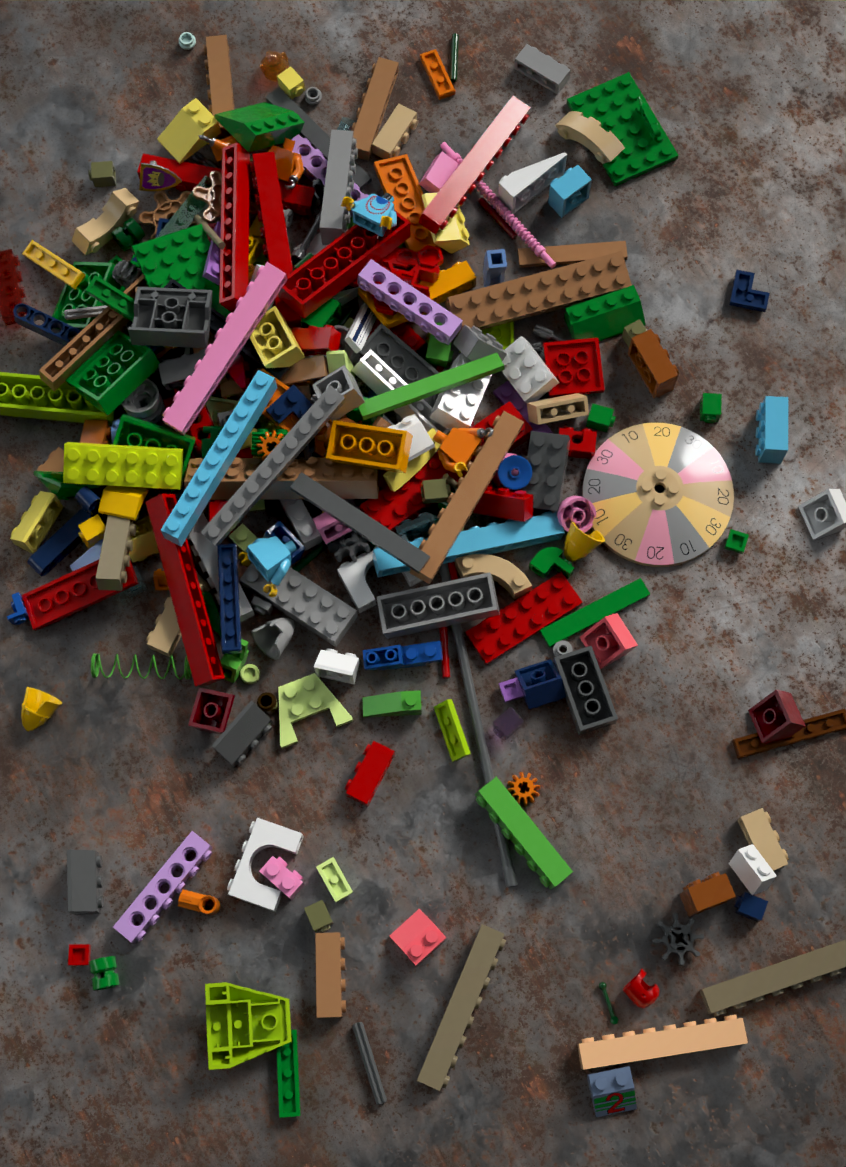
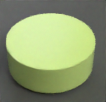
[240,664,260,684]

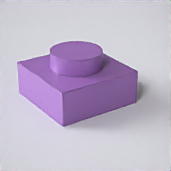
[499,678,524,703]

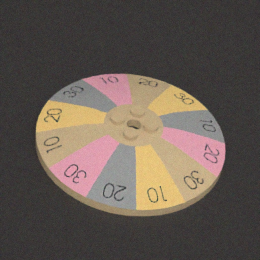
[582,423,734,567]

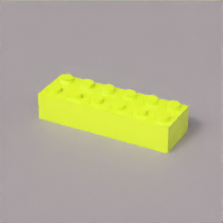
[63,442,183,490]

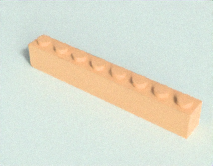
[577,1015,748,1070]

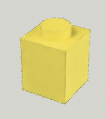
[277,66,305,99]

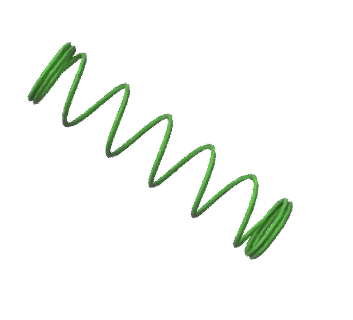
[91,653,191,680]

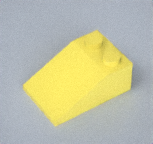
[157,98,221,164]

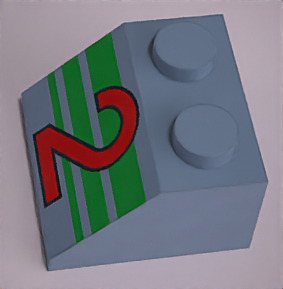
[587,1066,637,1117]

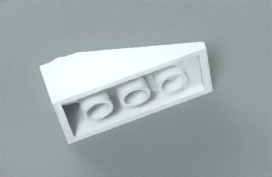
[498,152,567,214]

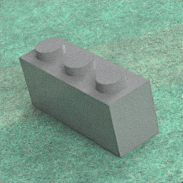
[514,44,570,95]

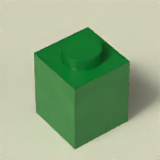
[700,393,722,423]
[586,403,616,433]

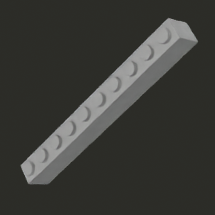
[201,385,347,546]

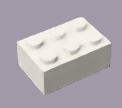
[502,336,559,403]

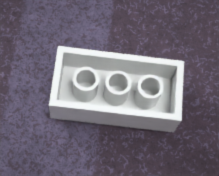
[429,352,492,430]

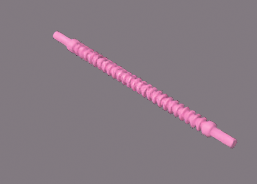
[440,142,556,269]

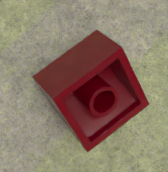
[188,687,235,734]
[748,689,806,744]

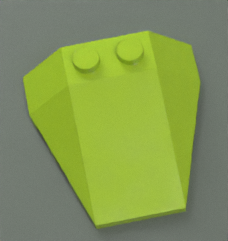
[205,982,292,1070]

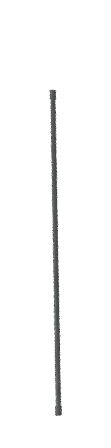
[427,505,518,888]

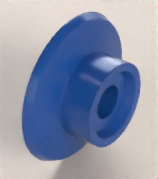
[498,455,532,490]

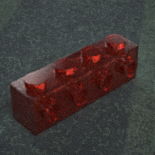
[0,249,27,326]

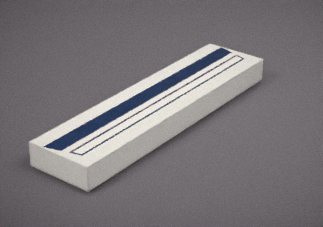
[344,303,377,354]

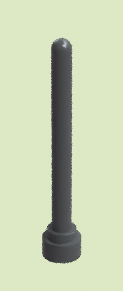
[291,209,322,264]

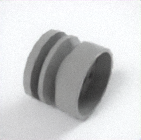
[121,379,166,424]

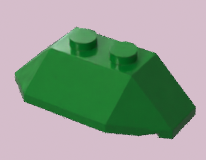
[33,471,106,500]

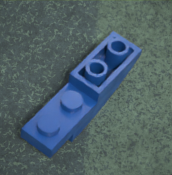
[363,641,443,670]

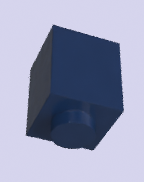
[734,892,768,922]

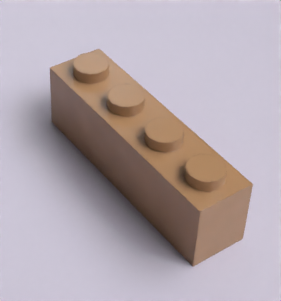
[315,932,346,1018]

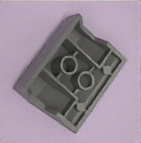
[128,287,212,348]

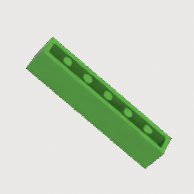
[475,776,573,890]

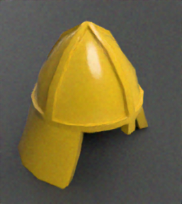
[564,521,605,561]
[21,687,62,732]

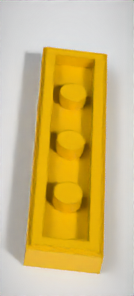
[22,240,85,289]

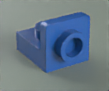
[7,592,29,625]

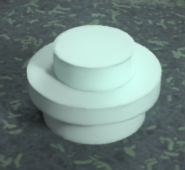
[179,32,196,50]

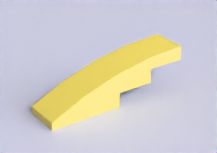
[383,428,440,492]

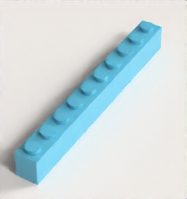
[161,370,277,547]
[372,511,564,577]

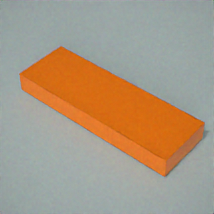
[420,49,455,100]

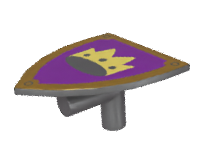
[139,161,182,191]

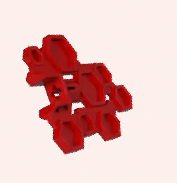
[349,245,444,316]

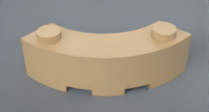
[555,111,625,164]
[72,188,140,255]
[455,554,532,600]

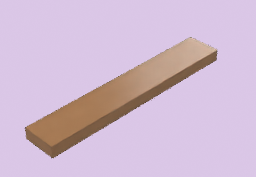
[518,241,628,268]

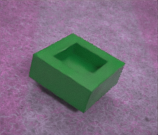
[724,529,749,554]

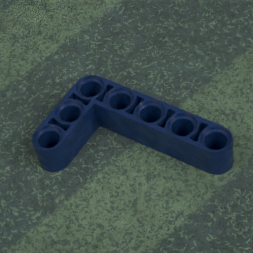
[13,303,81,346]
[27,486,108,576]

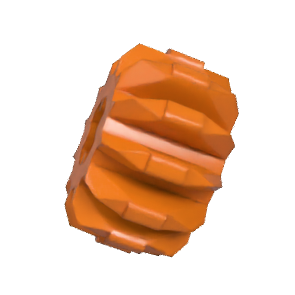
[256,430,284,461]
[507,772,540,806]

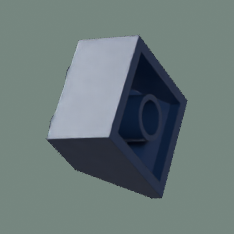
[514,659,566,709]

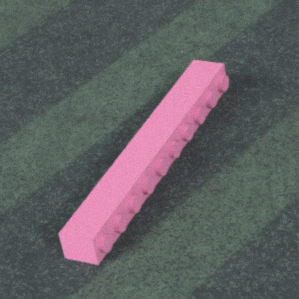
[162,262,288,436]

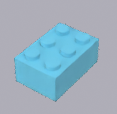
[755,396,788,464]

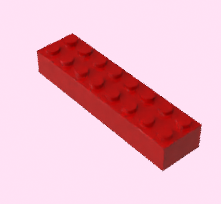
[278,210,411,319]

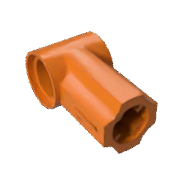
[178,889,221,915]

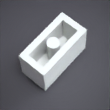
[728,844,777,896]

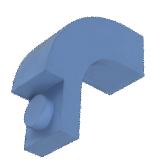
[483,249,507,287]

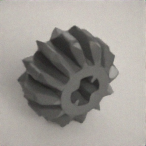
[112,260,143,289]

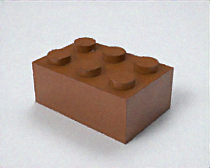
[628,329,679,399]
[679,872,736,917]

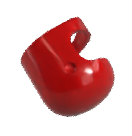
[622,968,660,1008]

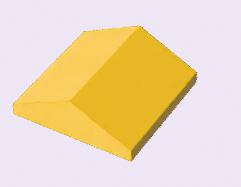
[98,486,148,520]

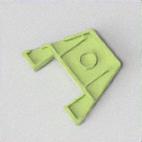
[278,673,353,749]

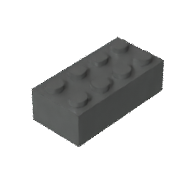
[522,431,571,512]
[553,646,618,735]

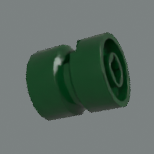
[111,217,146,251]

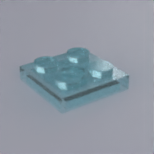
[395,512,439,537]

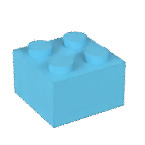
[548,165,592,218]

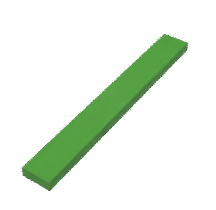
[357,352,505,421]

